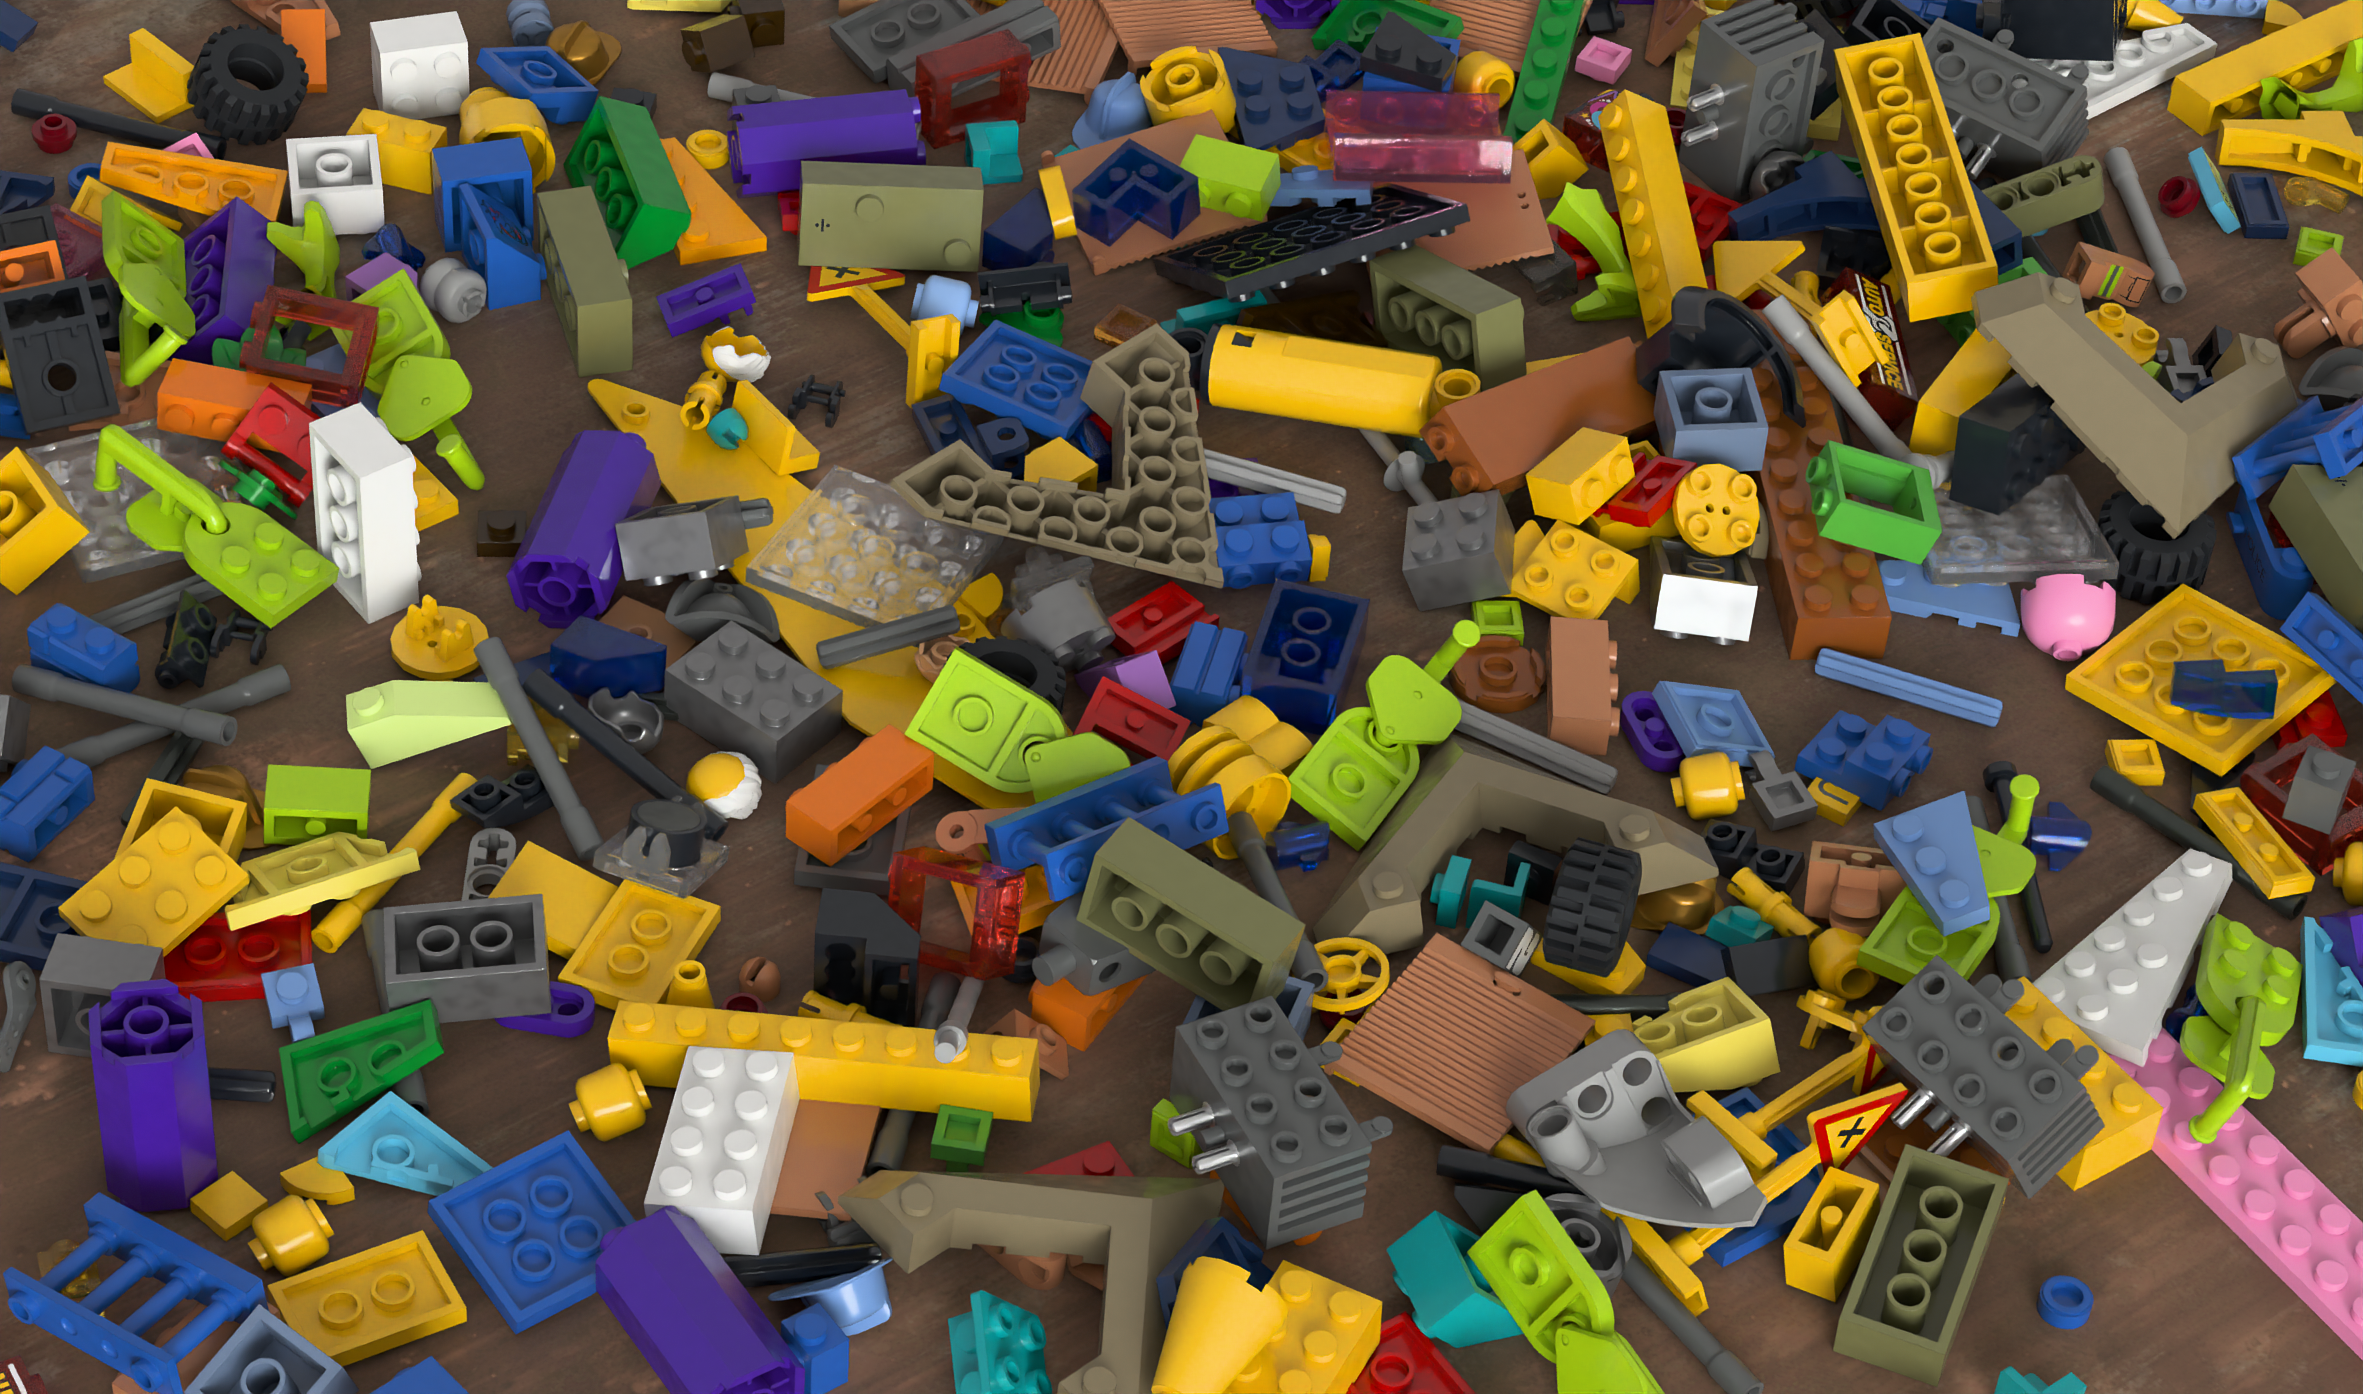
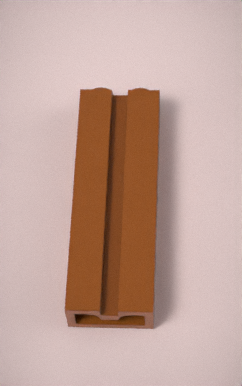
[1419,336,1658,497]

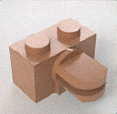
[2273,247,2363,359]
[1803,841,1907,937]

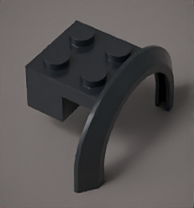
[1636,286,1806,428]

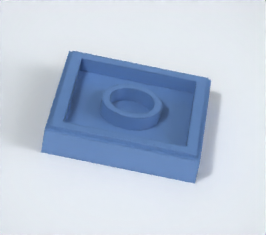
[1652,681,1775,767]

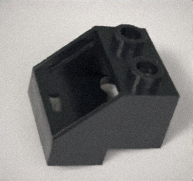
[813,888,921,1028]

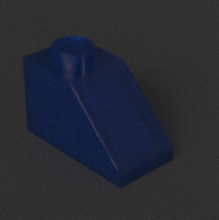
[982,188,1055,271]
[550,615,667,699]

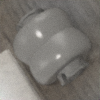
[419,257,487,323]

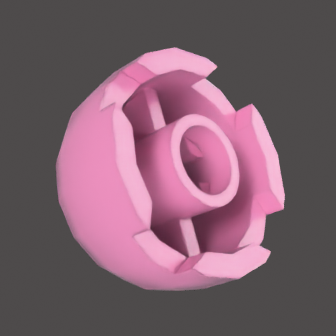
[2021,574,2116,661]

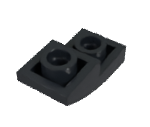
[450,764,554,828]
[1700,819,1805,896]
[1720,935,1817,997]

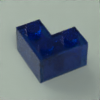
[1072,138,1201,247]

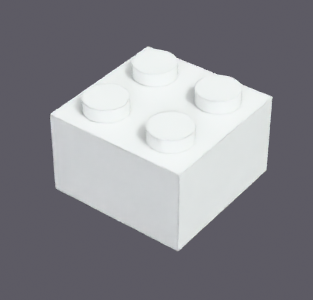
[370,11,470,120]
[286,134,385,235]

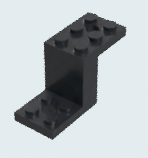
[1976,0,2128,61]
[0,205,121,436]

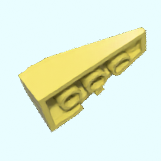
[1632,977,1780,1092]

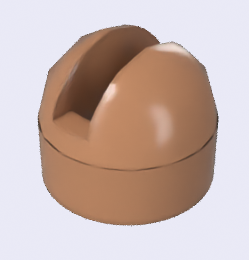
[739,956,781,1003]

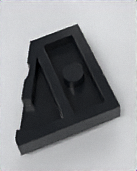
[1816,226,1892,297]

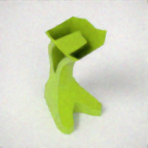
[2259,37,2363,119]
[1546,182,1642,321]
[266,200,340,341]

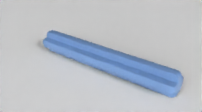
[1815,648,2003,727]

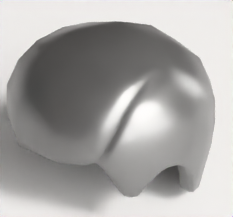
[1749,151,1805,201]
[588,687,664,754]

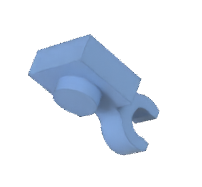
[261,963,325,1044]

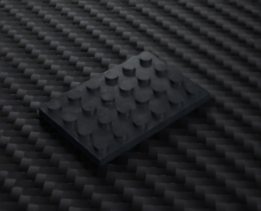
[1153,183,1470,303]

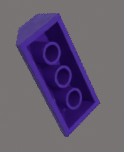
[167,196,277,366]

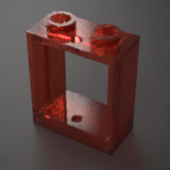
[915,29,1032,150]
[239,285,379,408]
[2240,733,2363,876]
[888,846,1025,981]

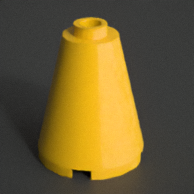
[1151,1256,1288,1394]

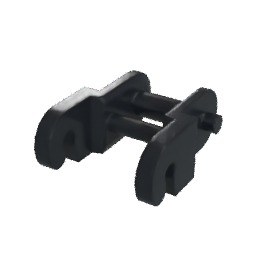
[788,374,846,428]
[210,608,273,666]

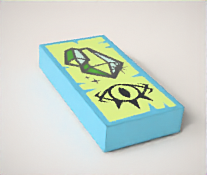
[2188,146,2241,234]

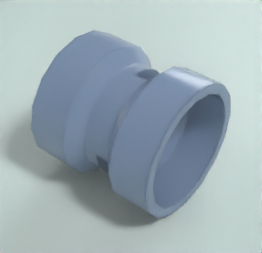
[506,0,554,47]

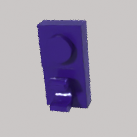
[656,263,756,338]

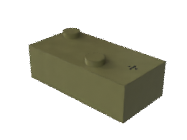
[797,161,984,272]
[537,186,633,378]
[1369,245,1527,392]
[2268,464,2363,634]
[1076,817,1306,1011]
[1833,1144,2009,1387]

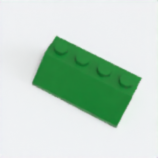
[563,96,692,269]

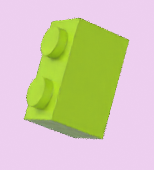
[1177,134,1281,222]
[264,764,371,845]

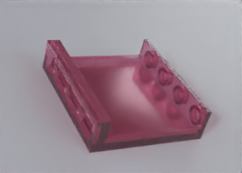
[1324,90,1513,184]

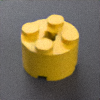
[1140,46,1236,133]
[459,97,555,194]

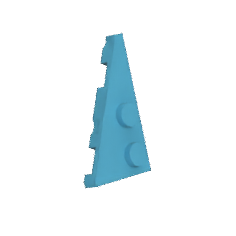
[2300,916,2363,1067]
[317,1091,493,1196]

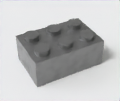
[664,620,843,784]
[383,894,552,1023]

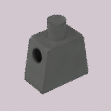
[1032,890,1156,996]

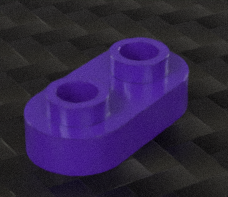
[1619,691,1686,772]
[494,981,595,1038]

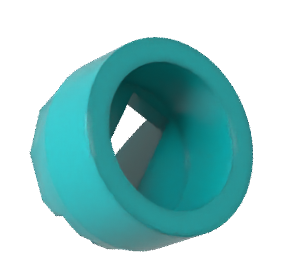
[706,408,748,450]

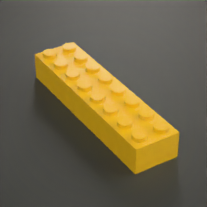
[1834,33,1998,322]

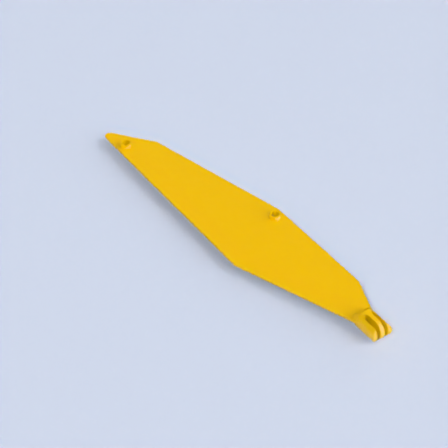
[587,379,1073,809]

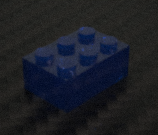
[1239,579,1370,735]

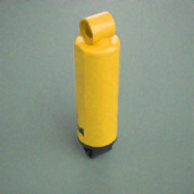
[1169,323,1481,438]

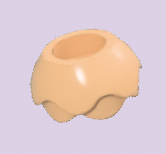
[915,634,970,683]

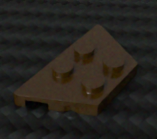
[1235,289,1389,348]

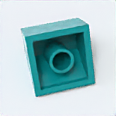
[1386,1210,1524,1348]

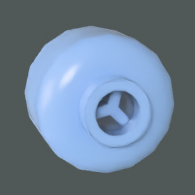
[910,275,979,336]

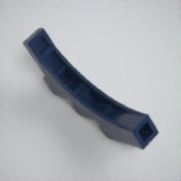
[1728,150,2023,276]

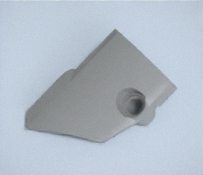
[1506,1029,1768,1228]

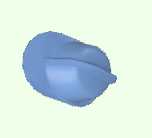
[1072,72,1153,149]
[767,1257,893,1336]

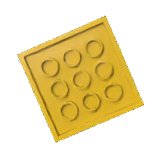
[2065,584,2337,777]

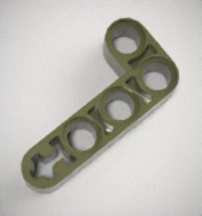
[1981,155,2105,237]

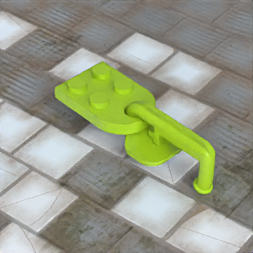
[101,190,196,388]
[325,268,485,491]
[92,424,339,628]
[1288,620,1481,851]
[904,646,1131,804]
[1856,774,2040,985]
[2180,913,2303,1144]
[1467,1189,1665,1394]

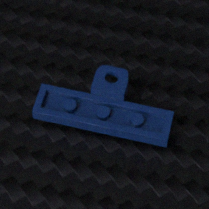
[911,394,1030,537]

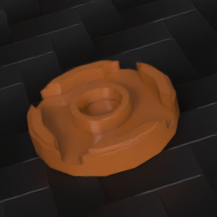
[1449,635,1546,714]

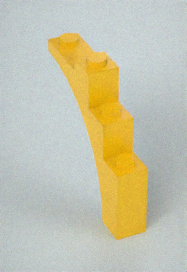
[2215,111,2363,197]

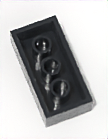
[1949,373,2086,516]

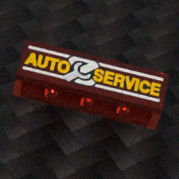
[1821,267,1919,432]

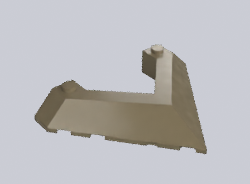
[1971,272,2299,539]
[890,323,1224,589]
[1312,733,1719,958]
[838,1170,1225,1394]

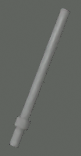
[934,960,988,1063]

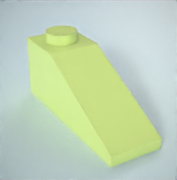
[346,680,512,769]

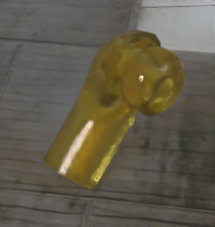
[2284,176,2350,214]

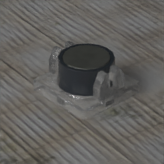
[593,795,730,899]

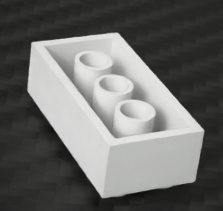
[309,402,422,624]
[644,1046,800,1256]

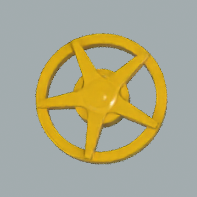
[1292,937,1390,1015]

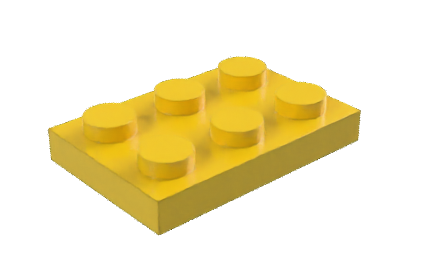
[58,806,249,958]
[558,875,721,1011]
[267,1230,467,1367]

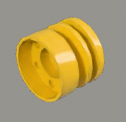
[1168,725,1291,860]

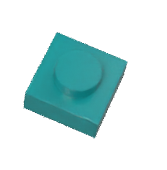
[1430,855,1472,929]
[1705,905,1774,947]

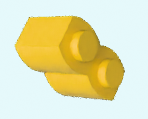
[1202,695,1313,779]

